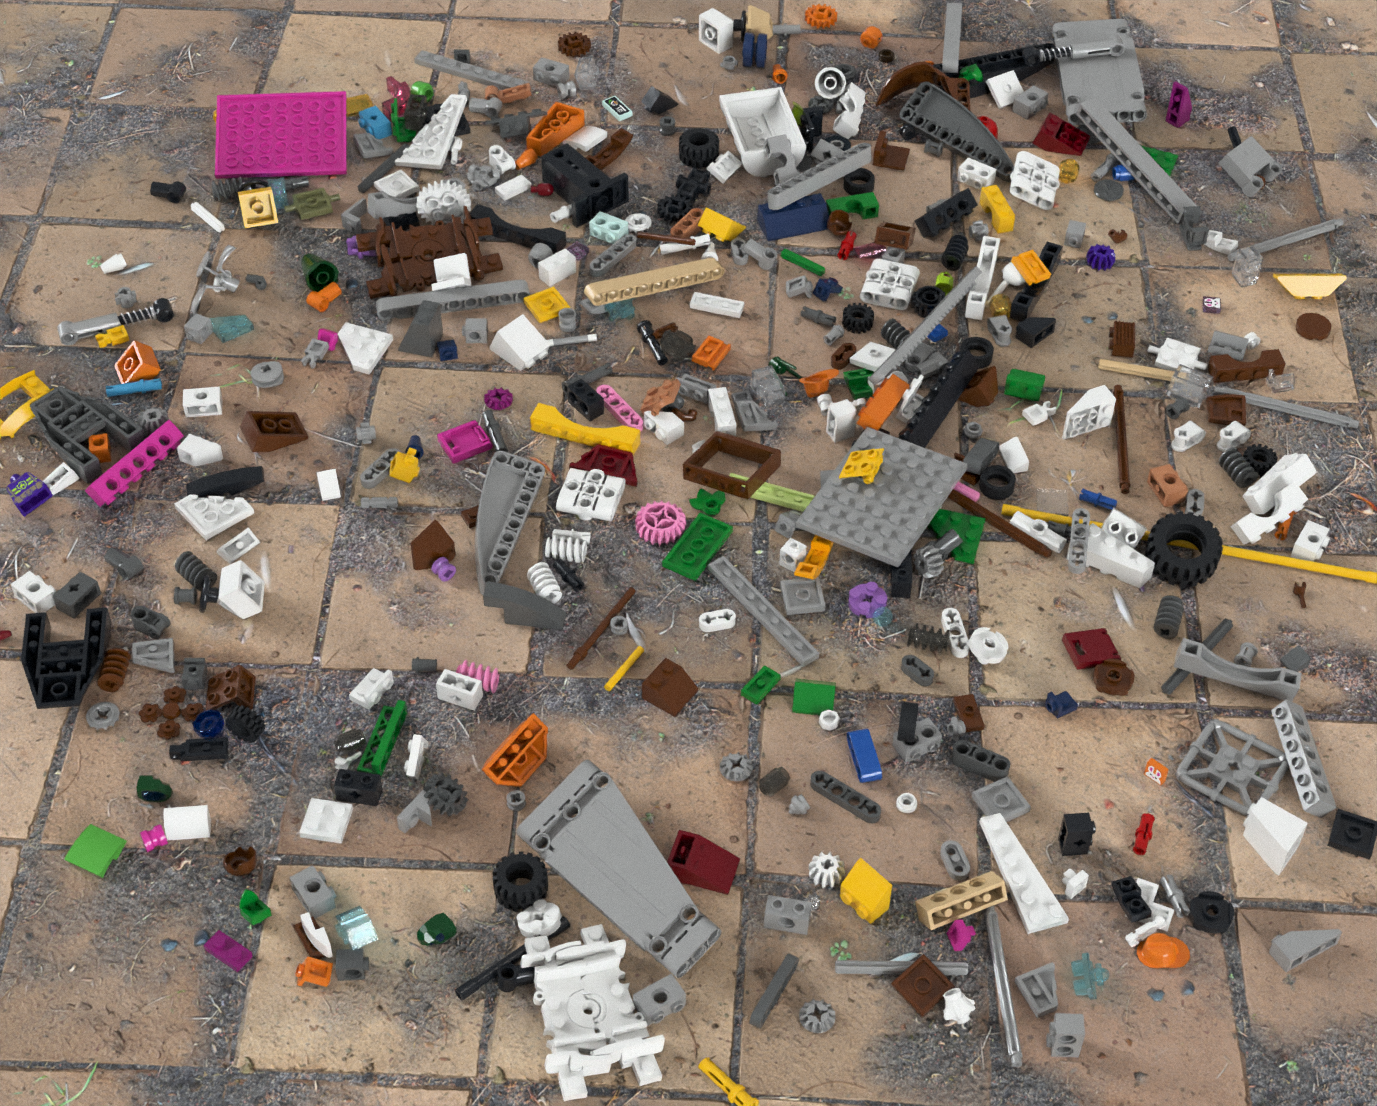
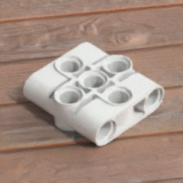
[1010,151,1060,210]
[860,259,920,310]
[556,468,625,522]

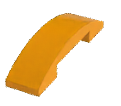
[794,535,834,579]

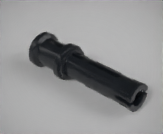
[637,320,668,366]

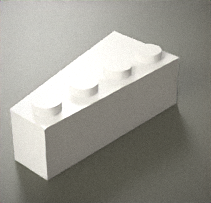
[1243,453,1317,515]
[1066,523,1155,588]

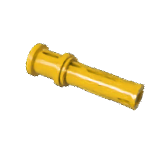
[698,1057,759,1106]

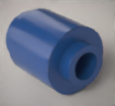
[1112,165,1135,182]

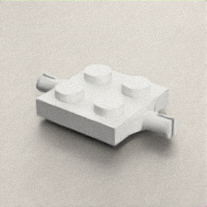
[1148,338,1207,377]

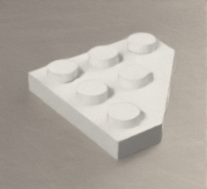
[338,322,393,375]
[174,495,254,540]

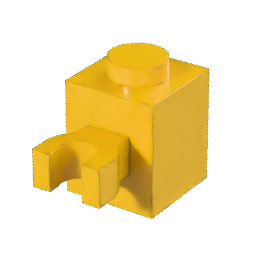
[389,448,420,483]

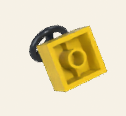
[237,179,278,228]

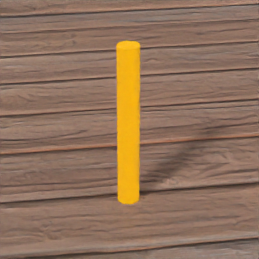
[604,646,644,691]

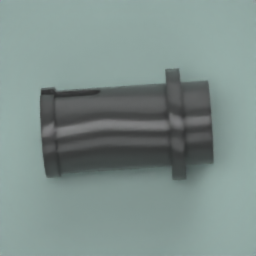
[412,657,437,673]

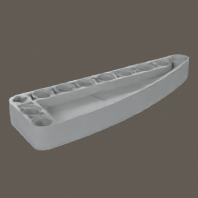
[475,451,545,595]

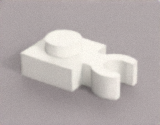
[1022,401,1056,426]

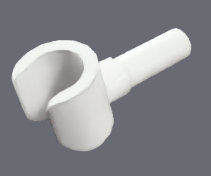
[335,751,362,770]

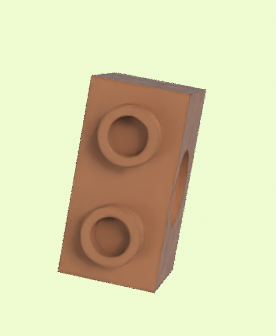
[1147,464,1188,507]

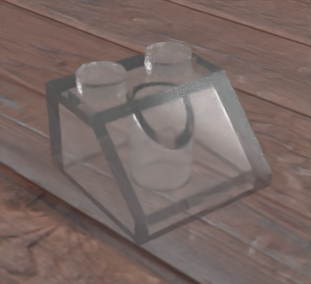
[1165,364,1213,408]

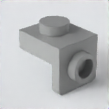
[775,510,801,538]

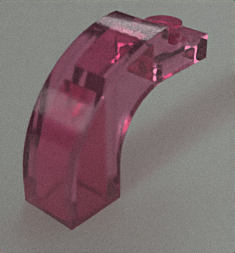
[382,76,411,123]

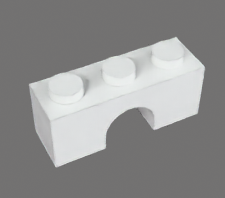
[708,387,736,442]

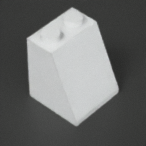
[489,314,550,371]
[1243,797,1308,876]

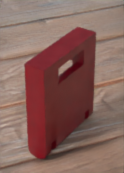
[1062,628,1121,670]

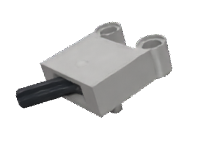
[1219,126,1282,197]

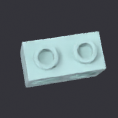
[589,211,628,244]

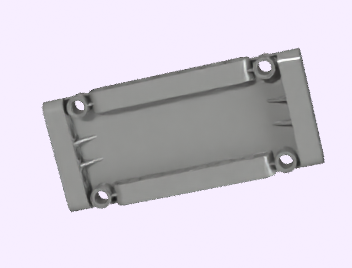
[1052,19,1147,125]

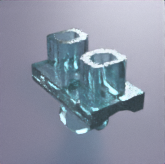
[267,177,288,209]
[605,298,635,322]
[1071,953,1109,1000]

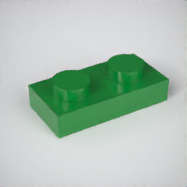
[741,665,781,705]

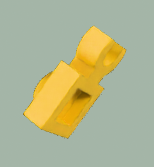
[95,325,130,348]

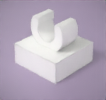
[1062,868,1089,899]

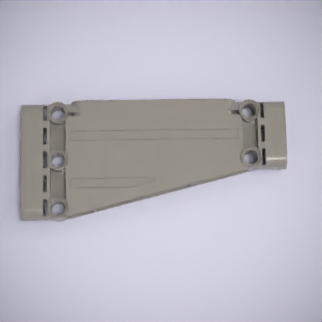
[516,760,722,978]

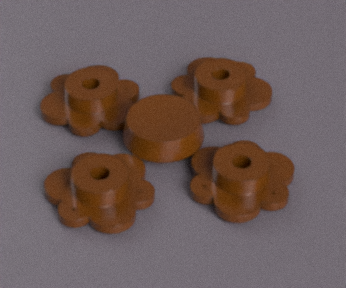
[139,686,205,740]

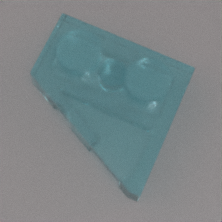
[210,315,254,343]

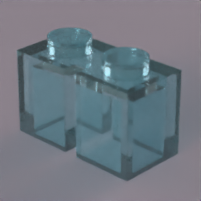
[335,906,378,950]

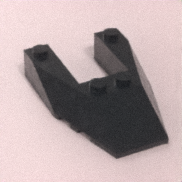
[21,607,111,709]

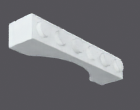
[965,236,1000,320]

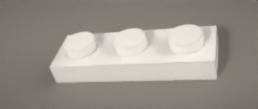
[690,292,744,318]

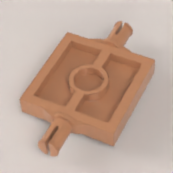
[640,379,681,416]

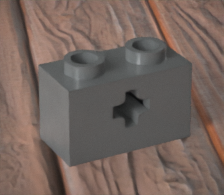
[53,572,101,618]

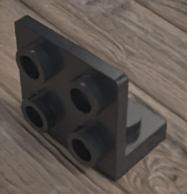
[800,106,823,153]

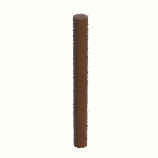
[637,232,696,246]

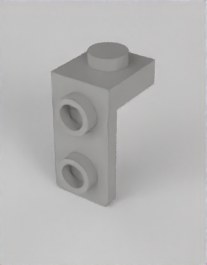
[341,198,367,234]

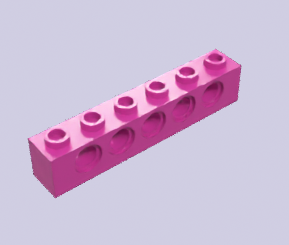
[85,420,184,507]

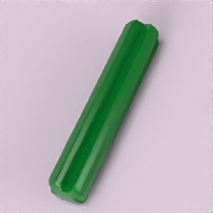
[781,249,825,276]

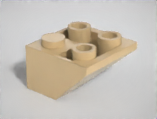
[746,5,773,43]

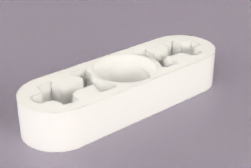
[941,608,969,658]

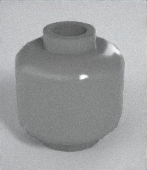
[528,243,553,268]

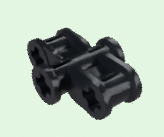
[676,167,711,204]

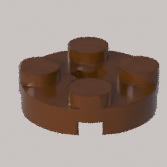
[1093,659,1135,696]

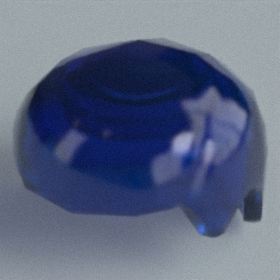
[192,710,224,738]

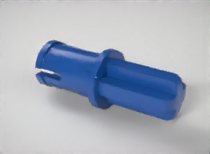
[1079,488,1117,510]

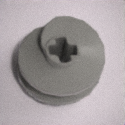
[251,361,284,388]

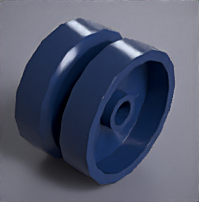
[742,32,767,68]

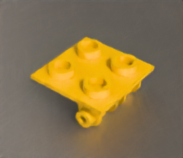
[839,448,884,484]

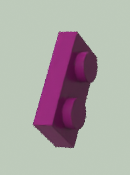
[203,930,253,972]

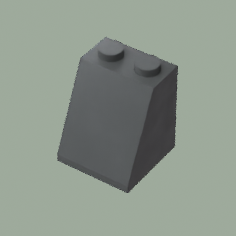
[398,300,443,357]

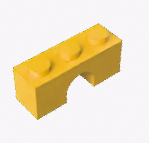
[979,185,1015,234]

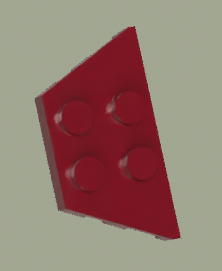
[569,444,638,487]

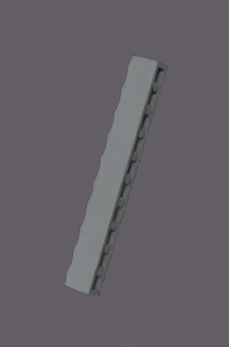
[1076,97,1197,224]

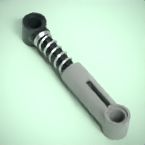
[1022,35,1125,68]
[57,298,174,346]

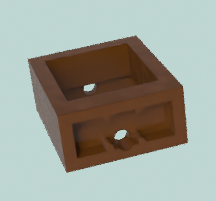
[874,221,916,250]

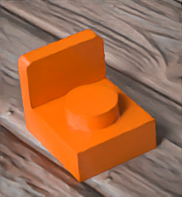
[295,956,333,987]

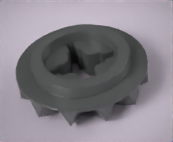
[834,64,856,81]
[808,95,833,113]

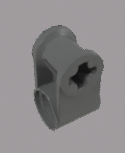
[131,606,171,639]

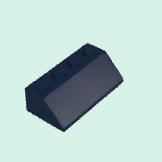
[757,193,829,241]

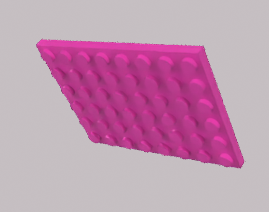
[215,91,347,179]

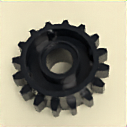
[911,286,945,318]

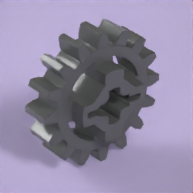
[423,773,468,816]

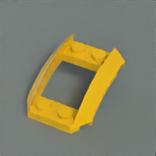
[0,370,54,439]

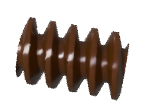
[97,648,131,693]

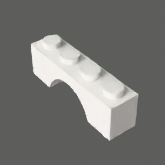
[833,82,866,139]
[1230,481,1308,545]

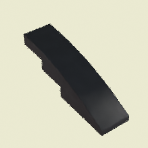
[186,466,265,498]

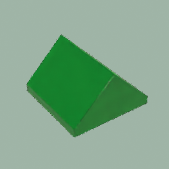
[792,678,836,715]

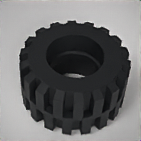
[679,128,719,168]
[492,852,548,912]

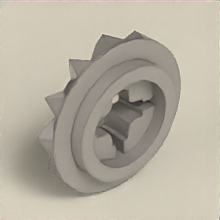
[86,702,120,731]
[720,752,753,781]
[799,998,835,1033]

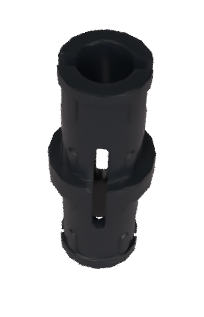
[553,559,585,592]

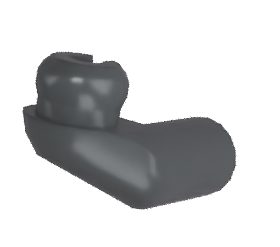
[246,274,267,290]

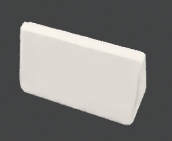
[999,437,1029,473]
[217,528,260,564]

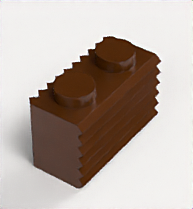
[1108,321,1135,358]

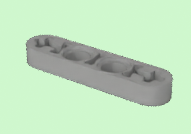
[589,234,636,277]
[1068,508,1090,574]

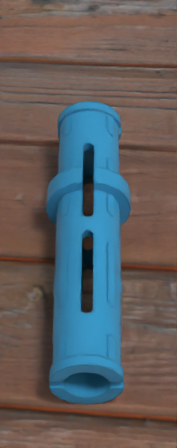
[106,378,162,397]

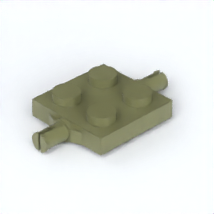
[284,188,341,220]

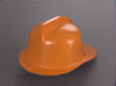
[799,369,839,398]
[1137,933,1190,968]

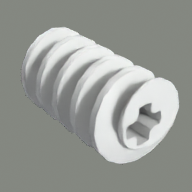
[545,535,587,563]
[527,562,562,604]

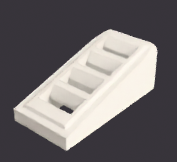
[42,462,79,495]

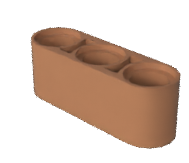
[671,208,704,238]

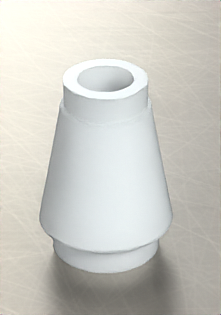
[100,254,127,274]

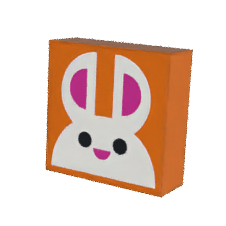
[1144,758,1169,786]

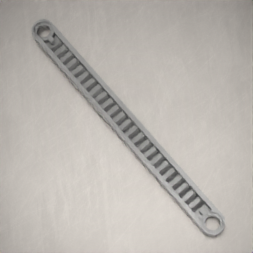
[868,266,982,386]

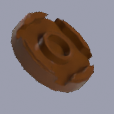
[1295,313,1332,340]

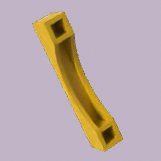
[530,403,640,456]

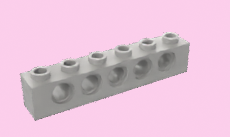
[1271,699,1337,818]

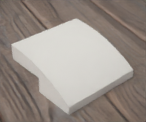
[562,126,607,152]

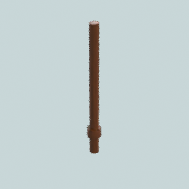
[567,587,636,670]

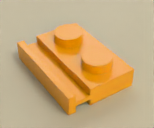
[1011,249,1051,286]

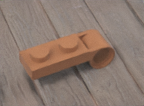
[484,83,532,104]

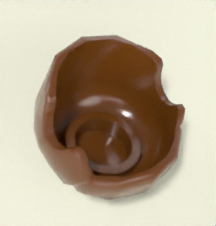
[827,210,852,236]
[223,846,257,876]

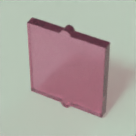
[853,242,886,258]

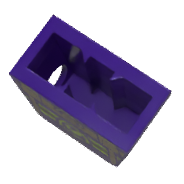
[6,472,54,517]

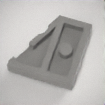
[132,638,175,673]
[1015,962,1058,1018]

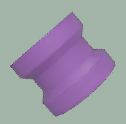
[431,557,456,582]

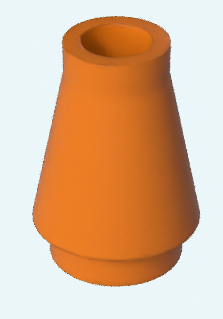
[772,64,788,84]
[515,148,538,170]

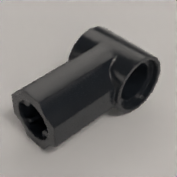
[150,181,186,203]
[497,963,541,992]

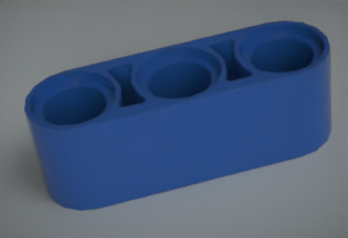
[847,729,882,783]

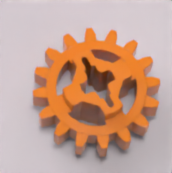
[805,4,837,29]

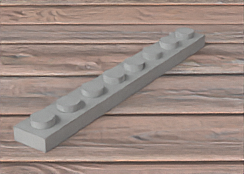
[414,50,531,90]
[708,556,819,667]

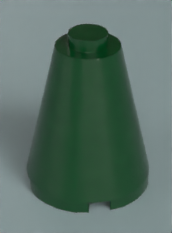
[301,253,339,292]

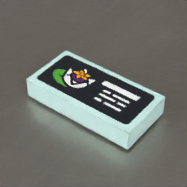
[602,96,632,121]

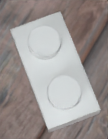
[495,175,531,201]

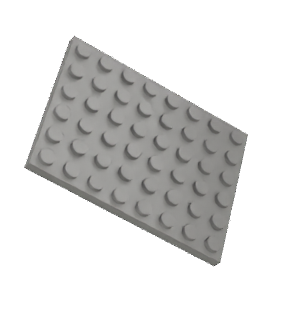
[796,427,967,568]

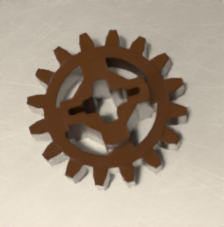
[558,32,591,57]

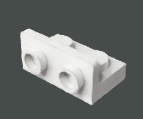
[707,151,742,184]
[349,668,394,710]

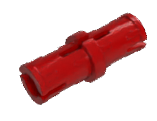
[837,231,857,260]
[1133,813,1155,855]

